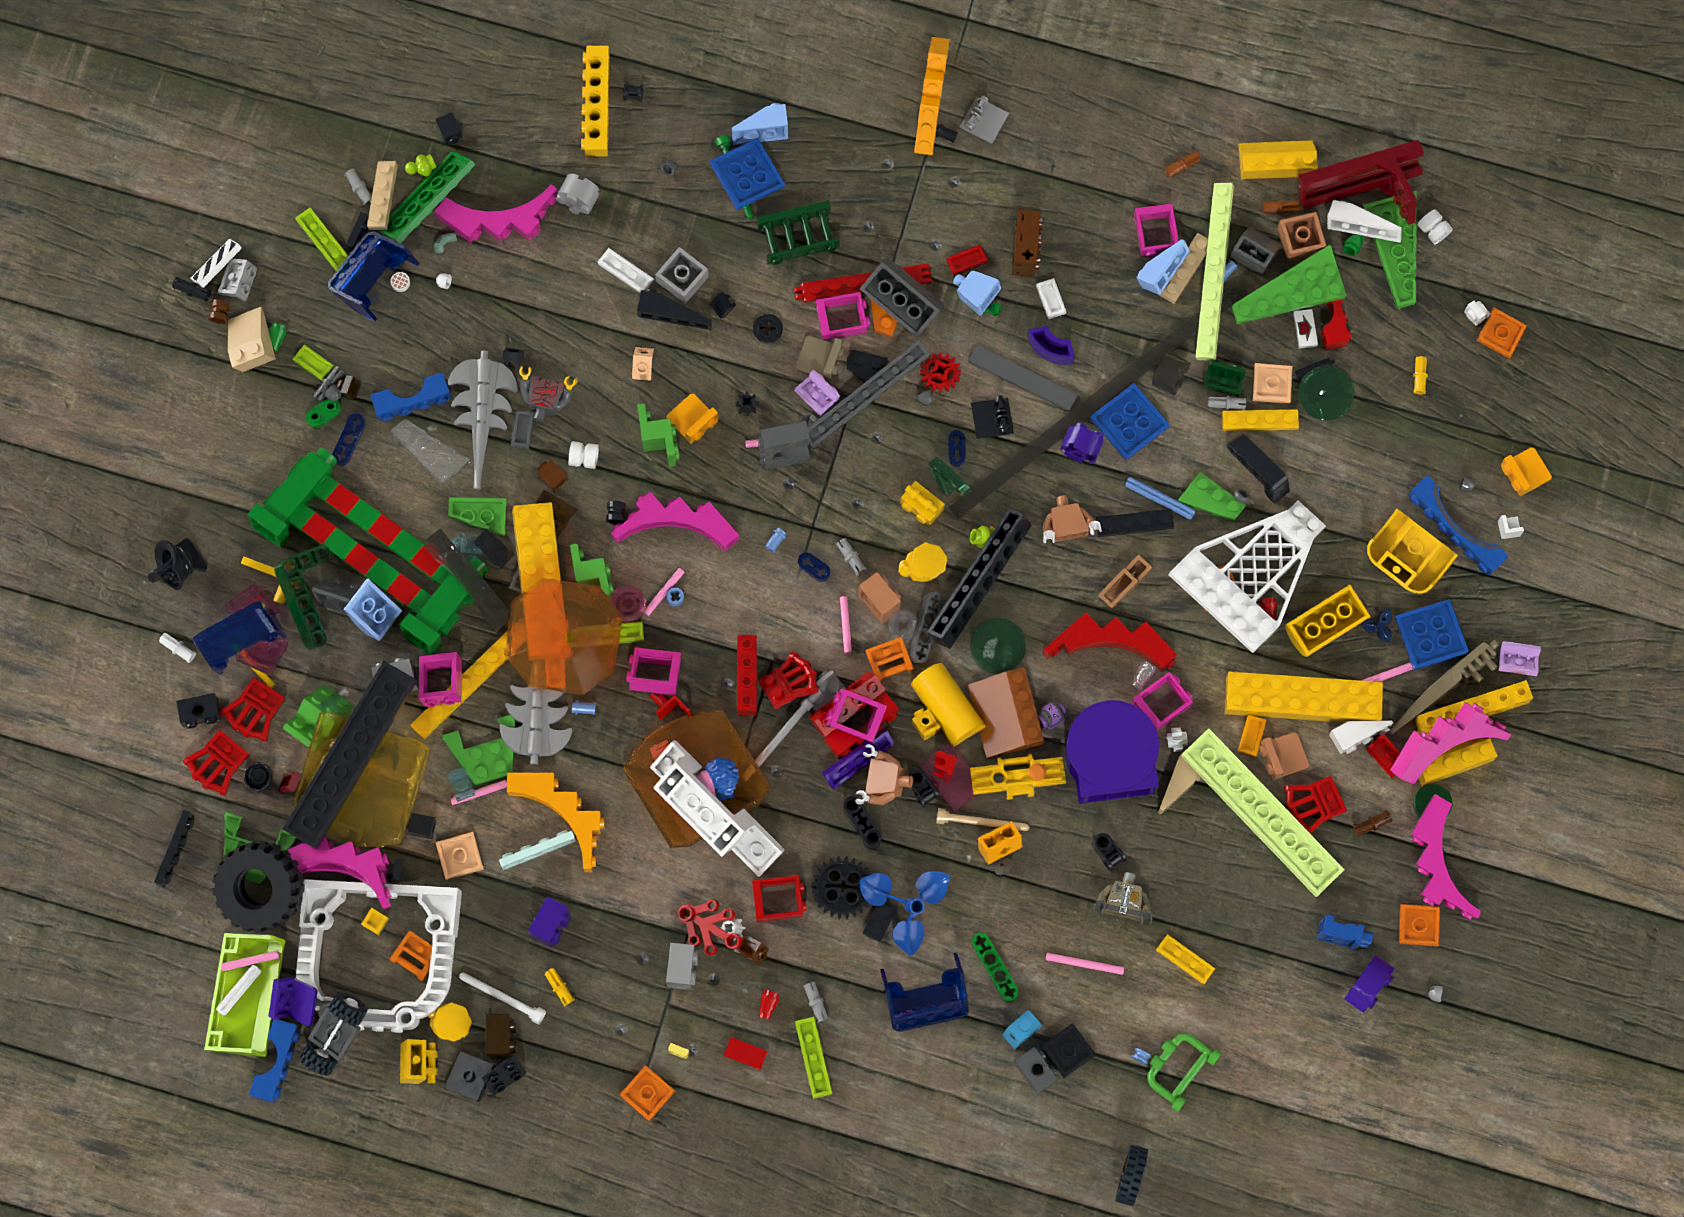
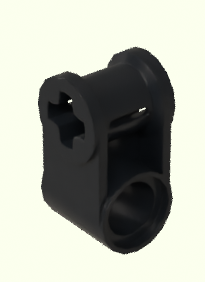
[908,769,940,808]
[1093,833,1127,871]

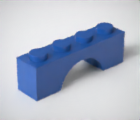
[370,372,451,421]
[249,1019,301,1104]

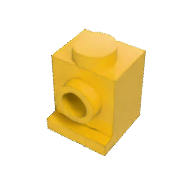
[912,708,941,741]

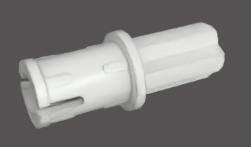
[159,633,196,663]

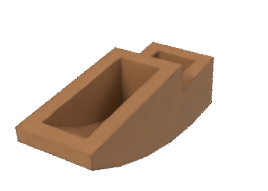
[1098,554,1154,608]

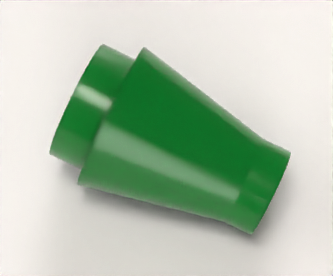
[1343,234,1365,256]
[269,323,287,352]

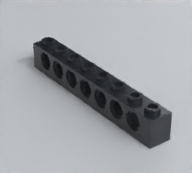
[927,508,1032,649]

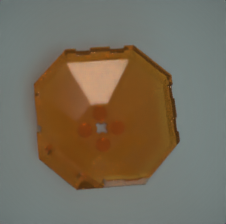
[504,578,623,695]

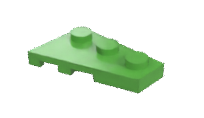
[1178,472,1246,522]
[448,497,507,537]

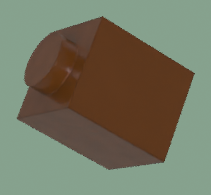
[537,460,568,493]

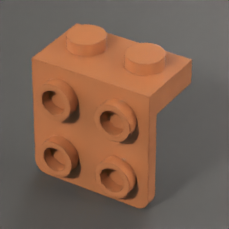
[1259,732,1309,780]

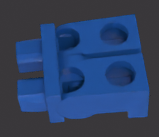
[1316,914,1374,950]

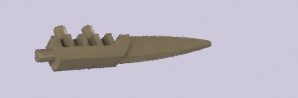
[1390,640,1499,735]

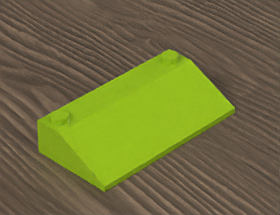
[204,933,285,1057]

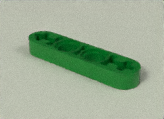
[971,932,1019,1003]

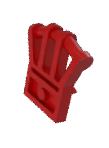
[758,651,819,710]
[220,677,286,742]
[183,730,250,796]
[1284,776,1347,834]

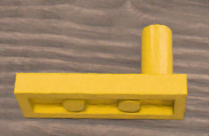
[241,556,294,605]

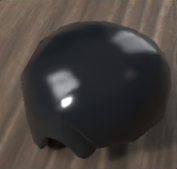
[244,762,274,792]

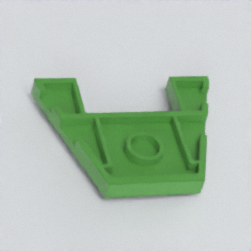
[442,715,515,786]
[224,812,298,885]

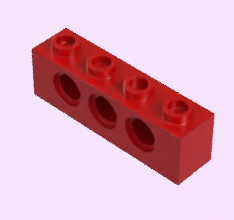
[737,635,757,716]
[808,671,886,736]

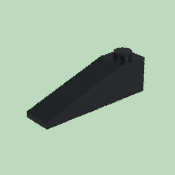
[637,289,712,330]

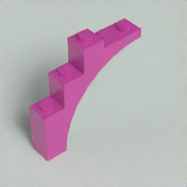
[434,185,558,243]
[611,492,739,552]
[1391,702,1511,784]
[1410,794,1481,920]
[287,835,392,909]

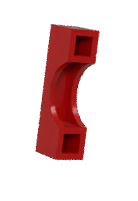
[1321,299,1351,350]
[824,691,899,759]

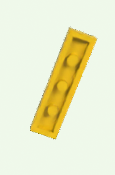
[1222,409,1299,431]

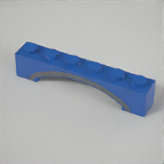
[1408,475,1508,576]

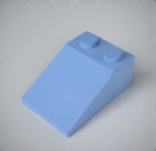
[732,103,788,145]
[344,579,402,641]

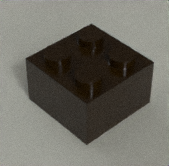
[485,1014,516,1059]

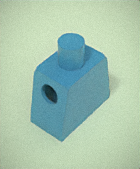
[1002,1010,1043,1050]

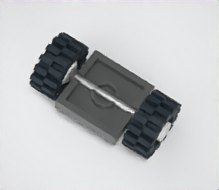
[299,992,368,1076]

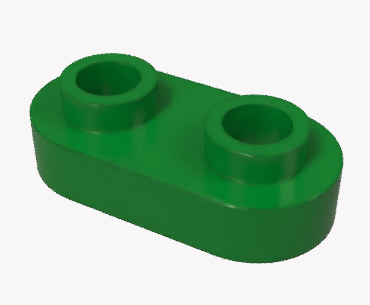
[306,399,341,429]

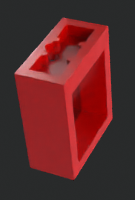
[752,875,807,922]

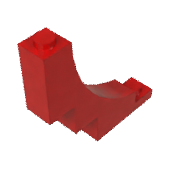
[1042,612,1177,671]

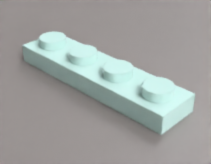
[499,830,576,870]

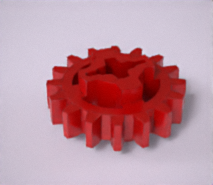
[920,352,961,394]

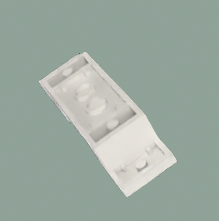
[650,740,785,877]

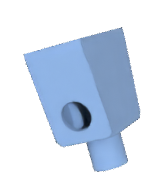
[953,271,1001,316]

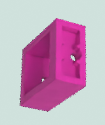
[1134,204,1179,258]
[816,292,870,341]
[626,647,681,695]
[419,652,462,707]
[1131,672,1193,731]
[826,689,887,742]

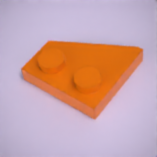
[870,299,898,338]

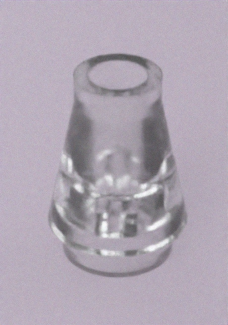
[1131,661,1157,691]

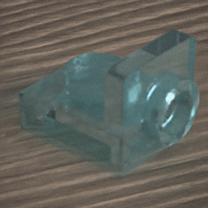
[452,533,482,556]
[447,767,475,802]

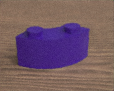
[1028,326,1074,365]
[1344,955,1395,1013]

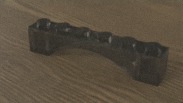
[423,528,515,633]

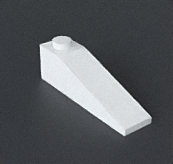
[1327,200,1402,242]

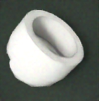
[436,273,452,289]

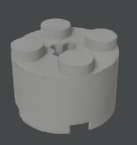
[556,174,600,215]

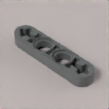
[909,592,943,664]

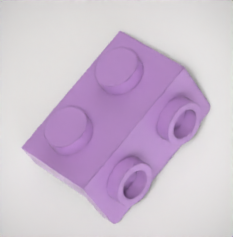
[795,370,840,416]
[1499,641,1541,676]

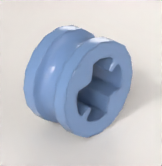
[667,588,684,607]
[1131,1048,1151,1065]

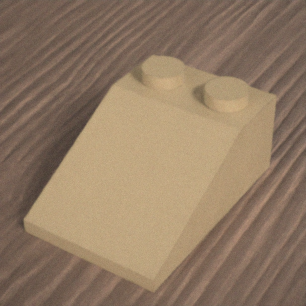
[228,307,275,372]

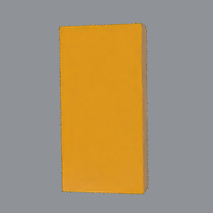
[1237,715,1266,758]

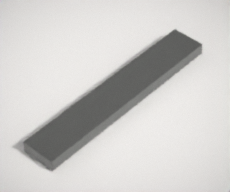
[968,345,1078,412]

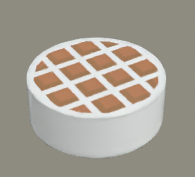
[391,272,410,292]

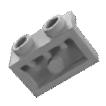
[218,259,257,301]
[803,670,846,712]

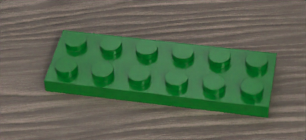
[377,151,475,244]

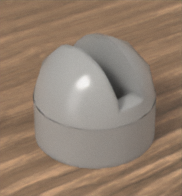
[1428,986,1443,1002]

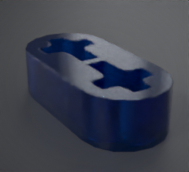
[948,430,966,467]
[798,552,830,582]

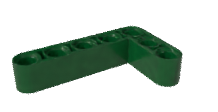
[274,545,330,650]

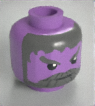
[1037,701,1066,730]

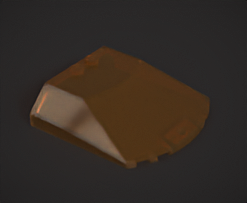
[622,710,771,848]

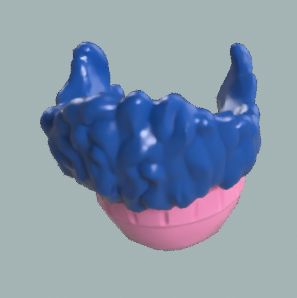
[695,757,739,801]

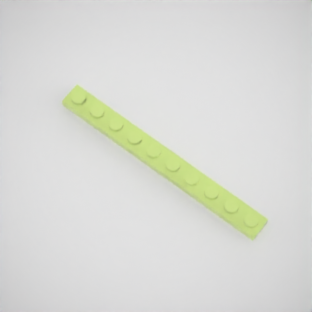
[1195,183,1234,360]

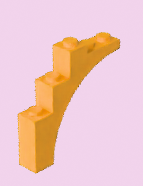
[914,37,950,155]
[507,773,605,872]

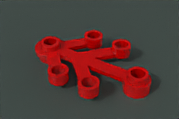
[678,899,742,956]

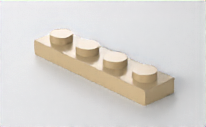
[367,161,398,230]
[1160,233,1208,304]

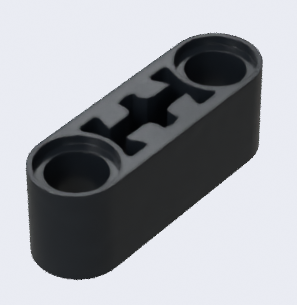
[843,796,882,850]

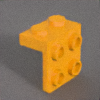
[666,394,718,444]
[1500,448,1552,496]

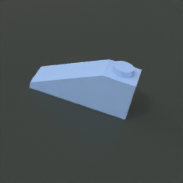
[1137,240,1190,295]

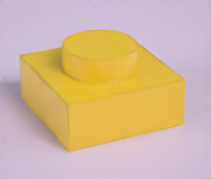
[361,908,389,935]

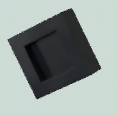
[710,292,736,319]
[502,347,525,369]

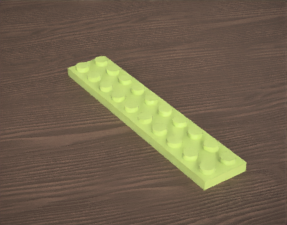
[1180,728,1344,897]

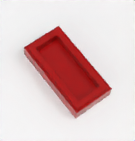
[946,244,988,276]
[724,1037,768,1070]

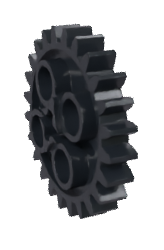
[811,856,871,920]

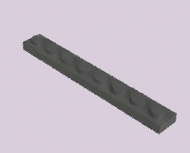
[808,340,931,449]

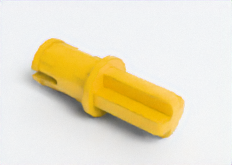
[1413,356,1428,394]
[545,968,575,1006]

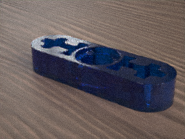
[332,413,366,466]

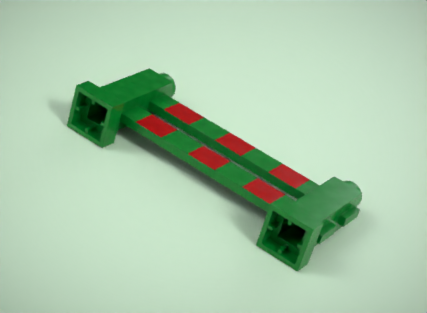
[247,447,489,655]

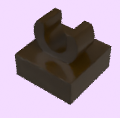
[336,375,361,401]

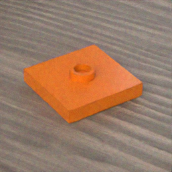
[1476,307,1527,359]
[1399,904,1440,947]
[619,1065,676,1122]

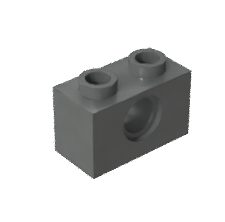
[1014,1047,1058,1095]

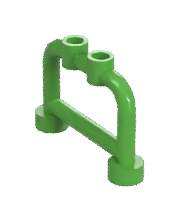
[1147,1033,1222,1113]

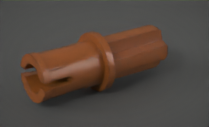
[1164,152,1201,178]
[1262,200,1300,214]

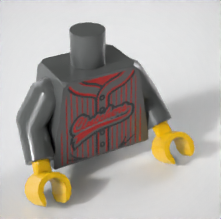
[519,366,578,423]

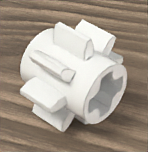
[1167,727,1188,752]
[720,916,745,941]

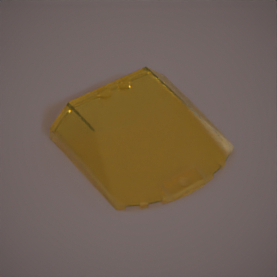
[292,711,432,848]

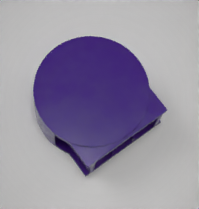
[1065,700,1159,804]

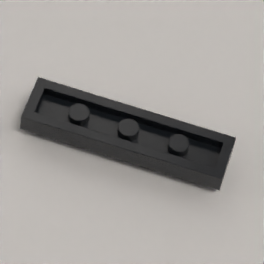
[1096,509,1174,537]
[154,810,195,888]

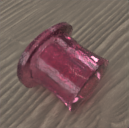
[610,585,646,623]

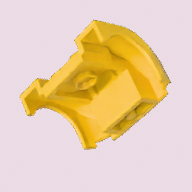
[1367,509,1458,594]

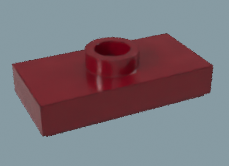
[278,771,301,794]

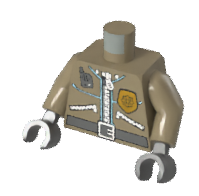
[1092,872,1153,924]

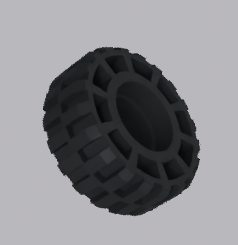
[212,841,305,932]

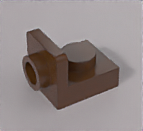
[734,934,769,965]

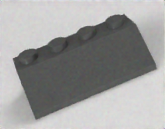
[860,257,945,337]

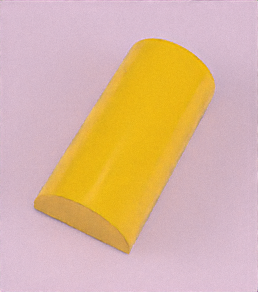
[1285,585,1371,657]
[911,663,986,747]

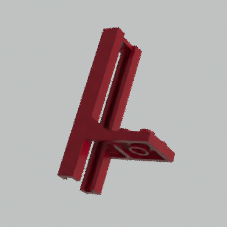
[1298,140,1424,225]

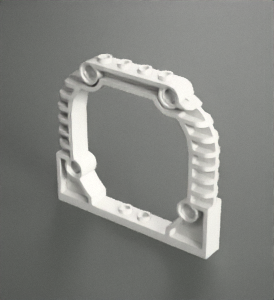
[296,880,462,1033]

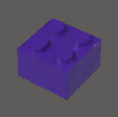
[528,896,571,948]

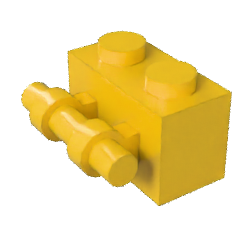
[900,481,945,526]
[400,1039,438,1084]

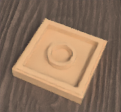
[1252,363,1292,404]
[436,832,484,880]

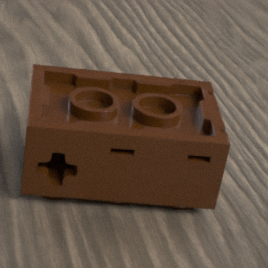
[1012,209,1043,277]

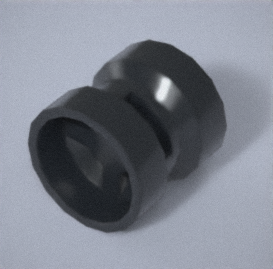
[606,501,626,525]

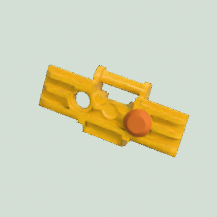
[970,754,1066,800]

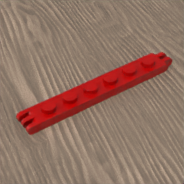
[793,264,932,303]

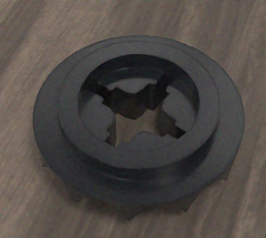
[753,314,783,344]

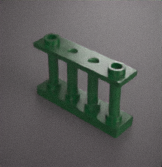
[756,200,840,265]

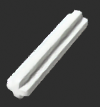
[216,965,261,1015]

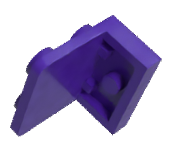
[268,977,318,1026]

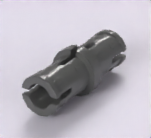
[312,366,345,402]

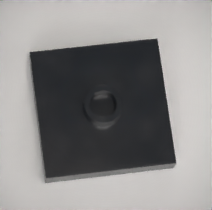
[1041,1023,1096,1079]
[444,1051,496,1103]

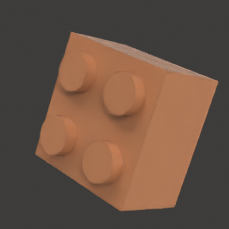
[1277,212,1326,262]
[858,572,901,624]

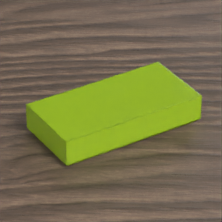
[293,345,334,381]

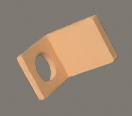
[632,347,654,380]

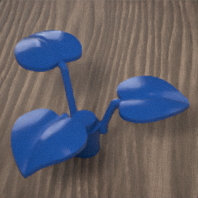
[860,871,951,956]

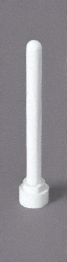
[459,972,546,1025]

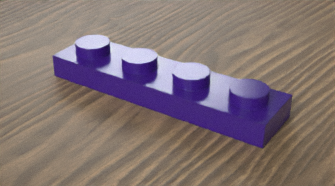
[822,728,895,789]

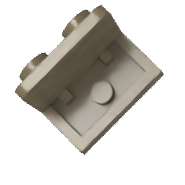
[796,336,845,381]

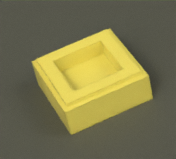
[668,1043,690,1059]

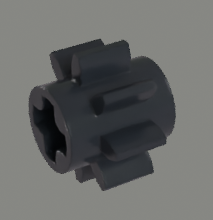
[735,391,759,417]

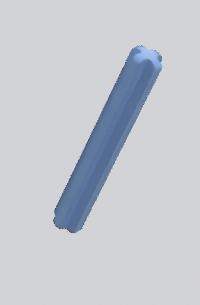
[1125,477,1195,519]

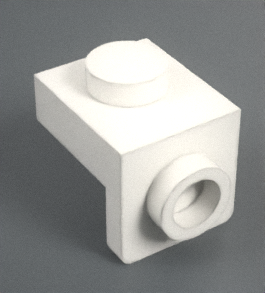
[1464,301,1490,326]

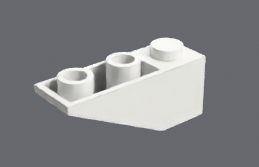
[1329,721,1393,754]

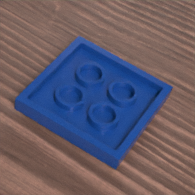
[709,138,785,210]
[1090,383,1170,461]
[1394,599,1469,671]

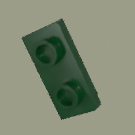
[1203,360,1246,396]

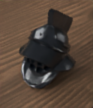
[147,538,207,590]

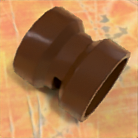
[208,300,230,324]

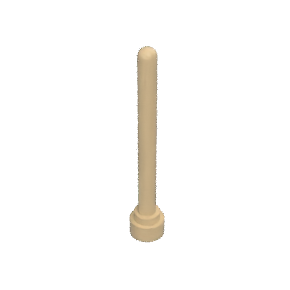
[936,808,1030,831]

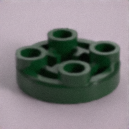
[1413,784,1453,818]

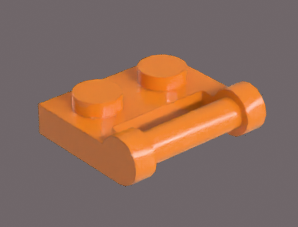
[865,637,913,682]
[390,930,432,982]

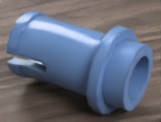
[1224,260,1237,282]
[764,528,787,553]
[572,700,596,715]

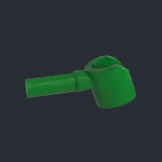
[974,303,1001,316]

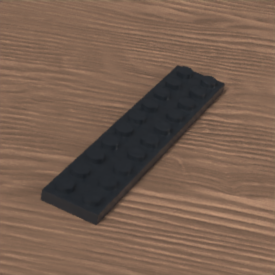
[283,660,418,849]

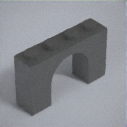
[758,421,810,470]

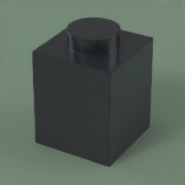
[435,112,463,145]
[405,813,436,840]

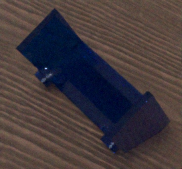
[327,231,420,321]
[193,601,287,674]
[880,952,969,1032]

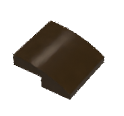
[535,489,577,540]

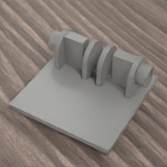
[959,96,1009,144]

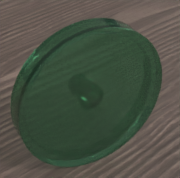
[1298,365,1354,420]
[970,618,1026,674]

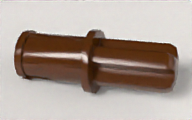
[1354,811,1392,836]

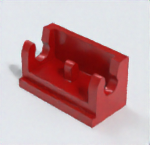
[1366,733,1401,779]
[933,750,957,783]

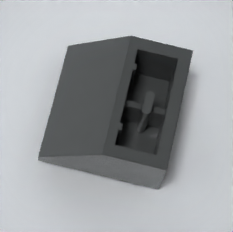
[1231,227,1282,276]

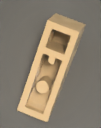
[1158,756,1201,814]

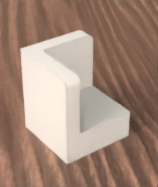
[1498,515,1524,539]

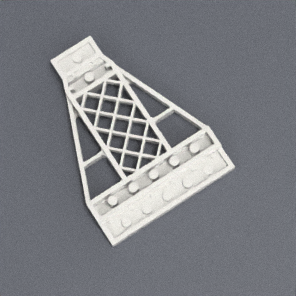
[1169,501,1326,653]

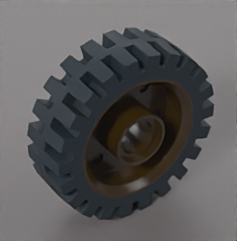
[1115,1144,1148,1206]

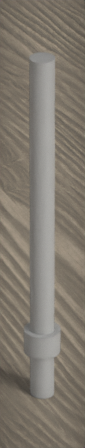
[742,690,822,781]

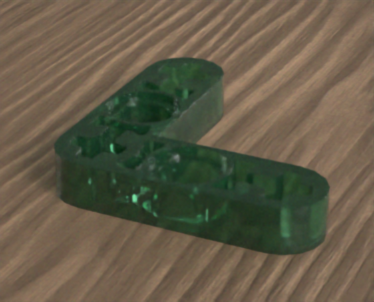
[929,456,971,497]

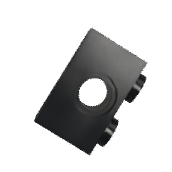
[176,693,221,729]

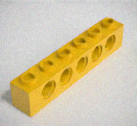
[581,46,610,156]
[1414,680,1533,734]

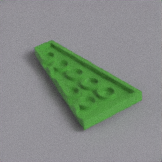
[1363,191,1417,309]
[1232,244,1346,324]

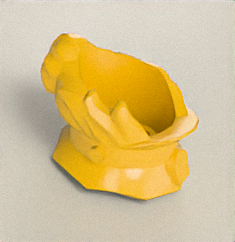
[898,542,947,582]
[428,1002,472,1042]

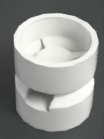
[1417,209,1453,245]
[569,441,599,469]

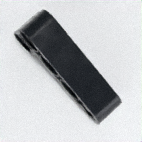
[1227,433,1290,503]

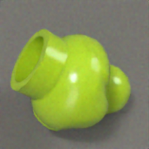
[405,154,437,177]
[970,526,996,549]

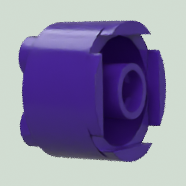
[1060,423,1104,464]

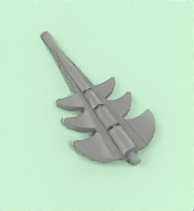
[448,351,518,490]
[499,659,572,766]

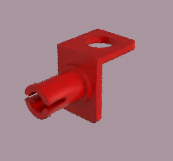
[650,693,692,720]

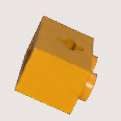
[978,821,1022,865]

